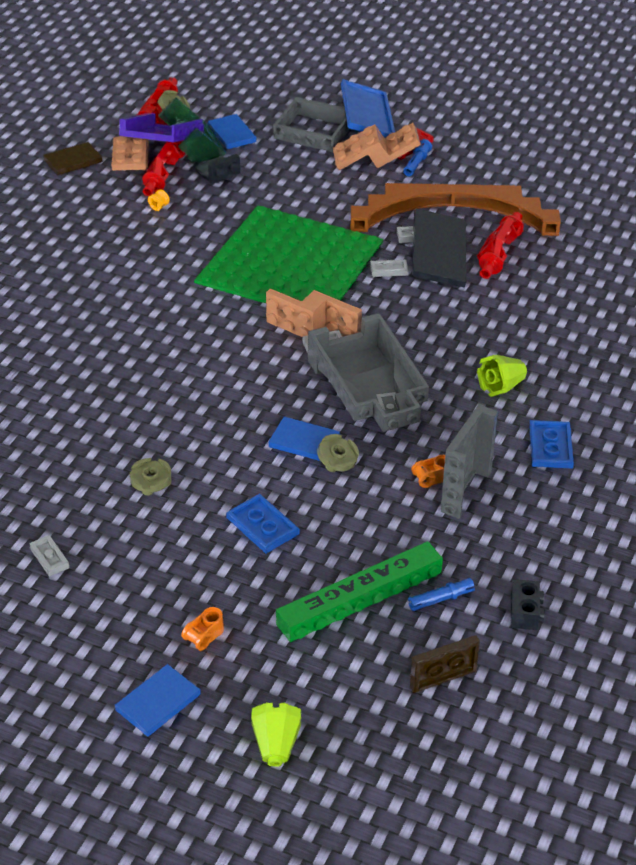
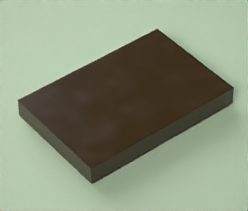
[43,142,103,175]
[410,635,480,693]

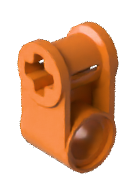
[411,455,445,488]
[181,607,224,651]

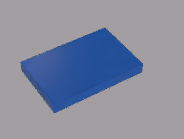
[208,114,256,149]
[268,417,340,461]
[529,420,574,469]
[226,494,300,554]
[115,664,201,737]

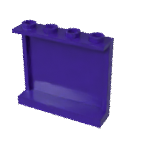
[119,113,204,142]

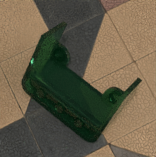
[158,97,227,163]

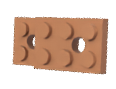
[333,123,421,170]
[112,136,149,170]
[266,289,362,337]

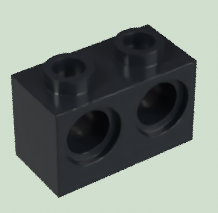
[510,579,544,630]

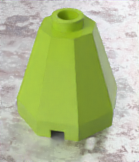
[477,355,527,397]
[251,703,301,767]

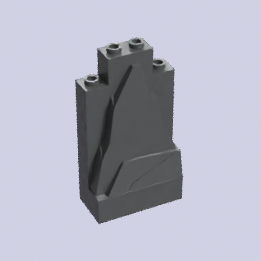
[308,313,429,432]

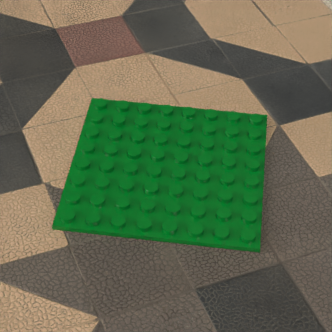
[194,205,383,303]

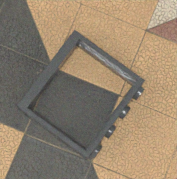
[273,97,350,152]

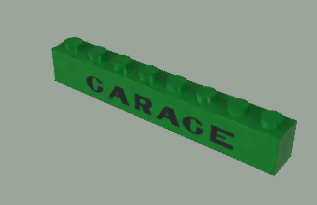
[276,541,443,642]

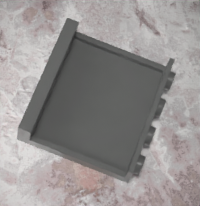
[441,405,498,519]

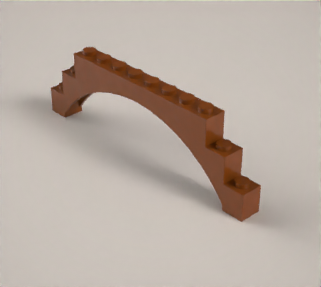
[351,183,561,236]

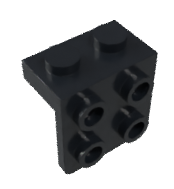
[196,154,240,184]

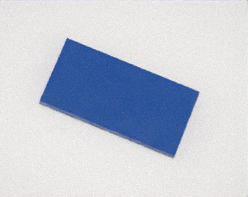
[341,79,395,138]

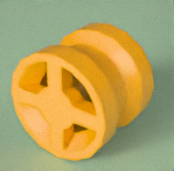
[148,190,170,211]

